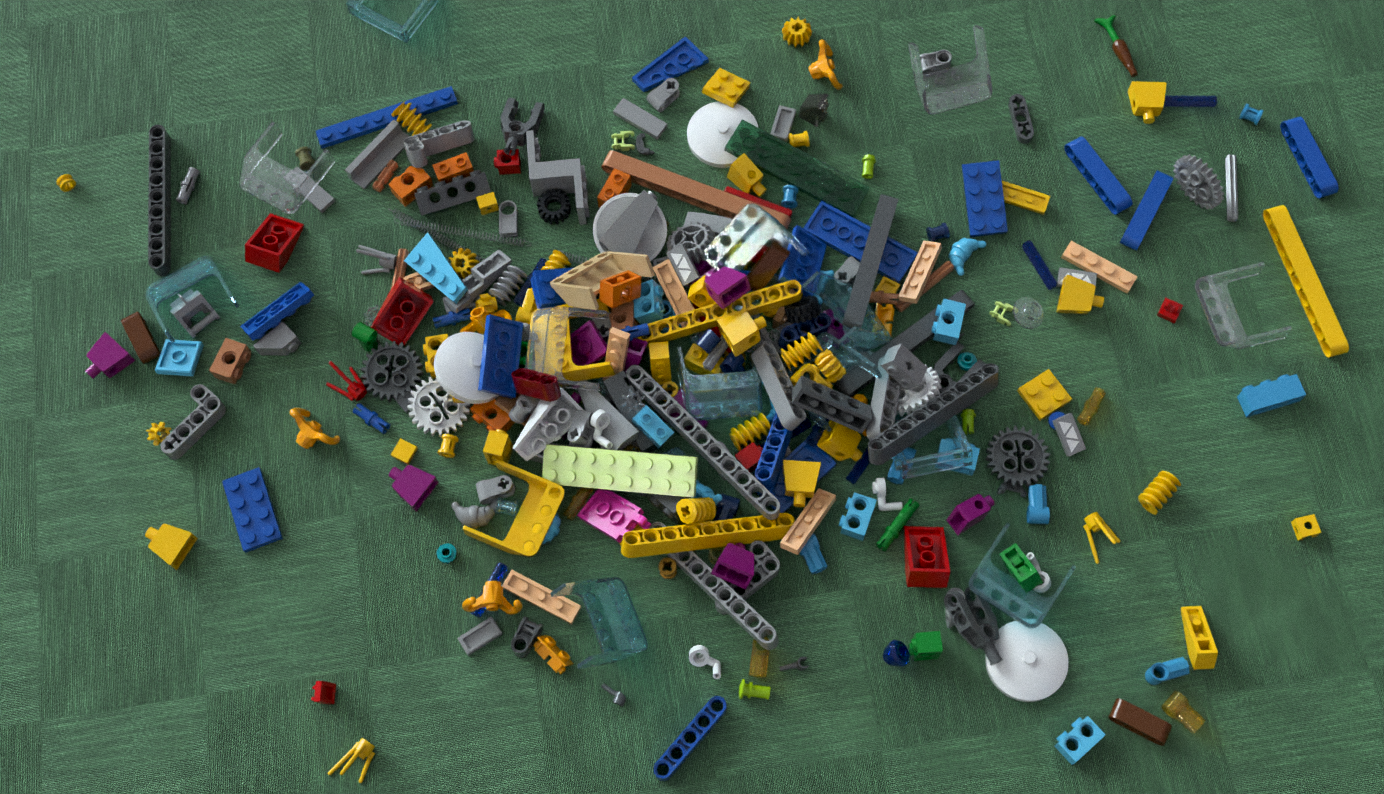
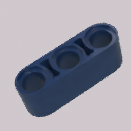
[778,313,831,351]

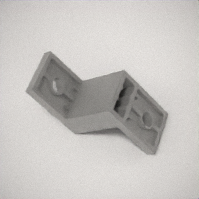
[526,130,590,225]

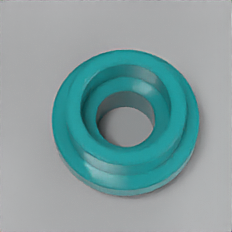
[957,352,977,371]
[437,543,457,563]

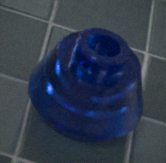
[883,640,910,667]

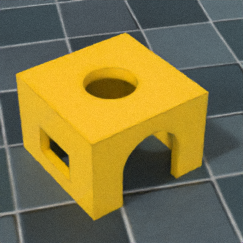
[476,192,499,215]
[1291,514,1321,541]

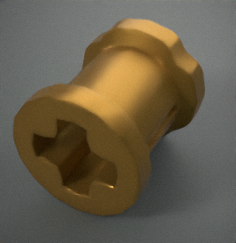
[659,558,677,579]

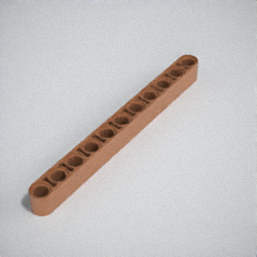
[601,150,791,235]

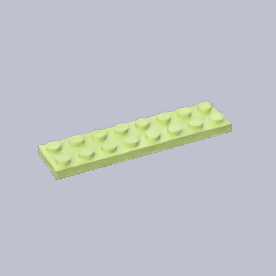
[542,444,698,498]

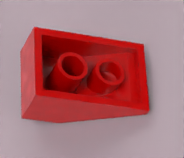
[245,213,304,273]
[371,277,434,346]
[904,526,950,588]

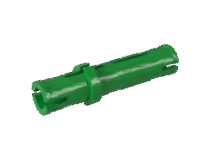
[876,498,920,552]

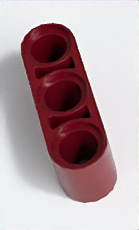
[511,368,561,402]

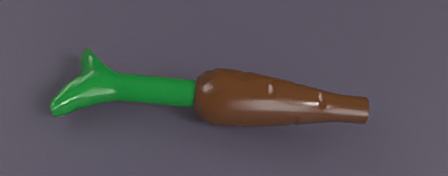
[1094,15,1138,77]

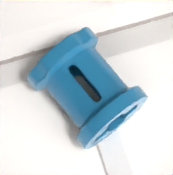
[1239,103,1264,125]
[781,185,799,209]

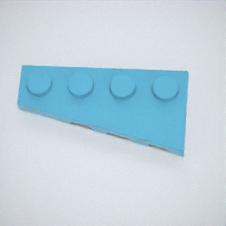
[404,232,468,304]

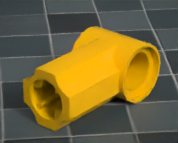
[515,288,539,328]

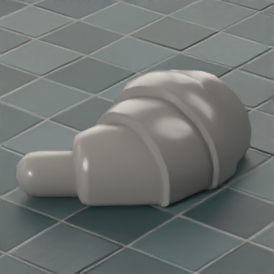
[451,500,499,529]

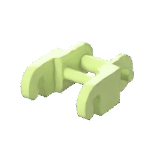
[611,131,635,151]
[989,301,1018,326]

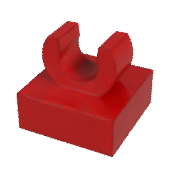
[1157,297,1183,323]
[311,681,336,705]

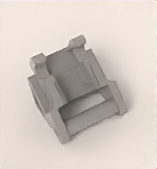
[170,289,220,338]

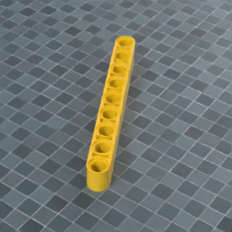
[1263,205,1349,358]
[638,280,803,347]
[621,513,795,558]

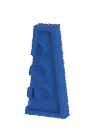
[632,36,709,92]

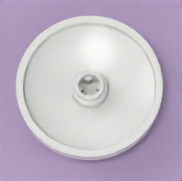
[687,101,759,168]
[593,193,667,261]
[434,332,499,404]
[985,620,1069,702]

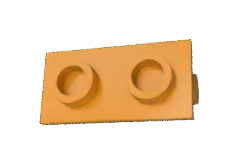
[872,303,895,345]
[533,635,574,675]

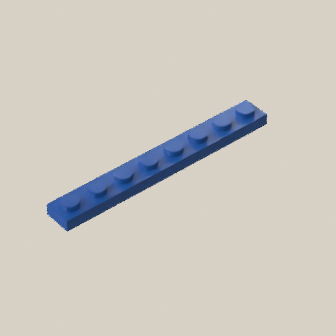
[316,86,458,149]

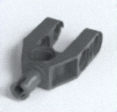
[500,98,544,156]
[933,341,986,397]
[944,586,1003,666]

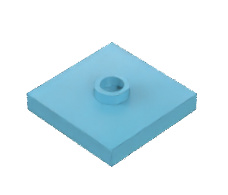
[155,339,204,376]

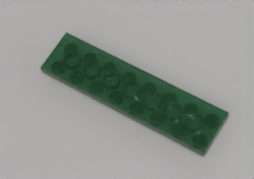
[724,119,870,217]

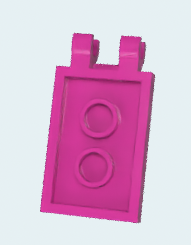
[577,489,652,543]

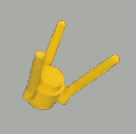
[1083,512,1120,564]
[328,738,375,783]

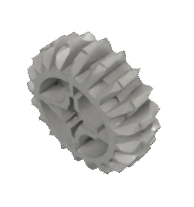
[667,222,717,264]

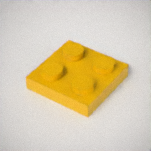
[702,68,751,108]
[1017,369,1072,421]

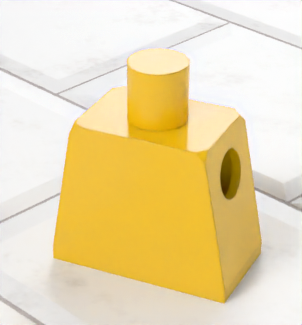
[1128,81,1167,124]
[727,153,767,197]
[1056,275,1104,314]
[717,311,767,357]
[817,420,863,461]
[782,460,821,507]
[145,524,198,570]

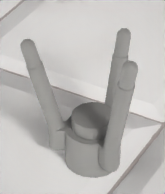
[356,245,397,274]

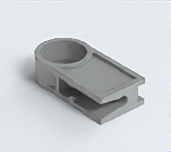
[499,200,518,237]

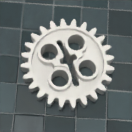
[896,364,942,416]
[407,377,470,437]

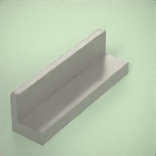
[345,119,410,189]

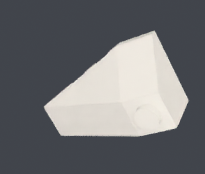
[513,388,583,461]

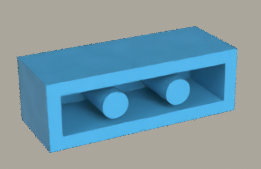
[1237,374,1306,418]

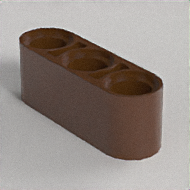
[747,240,790,292]
[121,311,161,364]
[1108,699,1173,746]

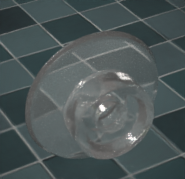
[1013,297,1044,329]

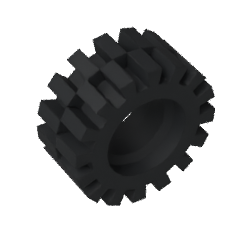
[537,189,571,225]
[784,295,821,324]

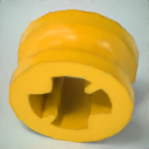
[56,174,76,192]

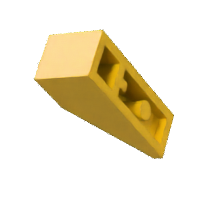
[1181,606,1218,670]

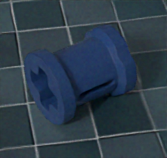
[926,222,950,242]

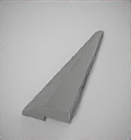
[575,380,639,450]

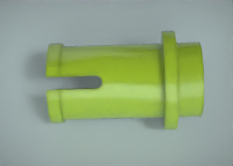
[862,154,876,179]
[960,409,976,434]

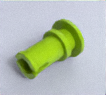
[739,679,771,700]

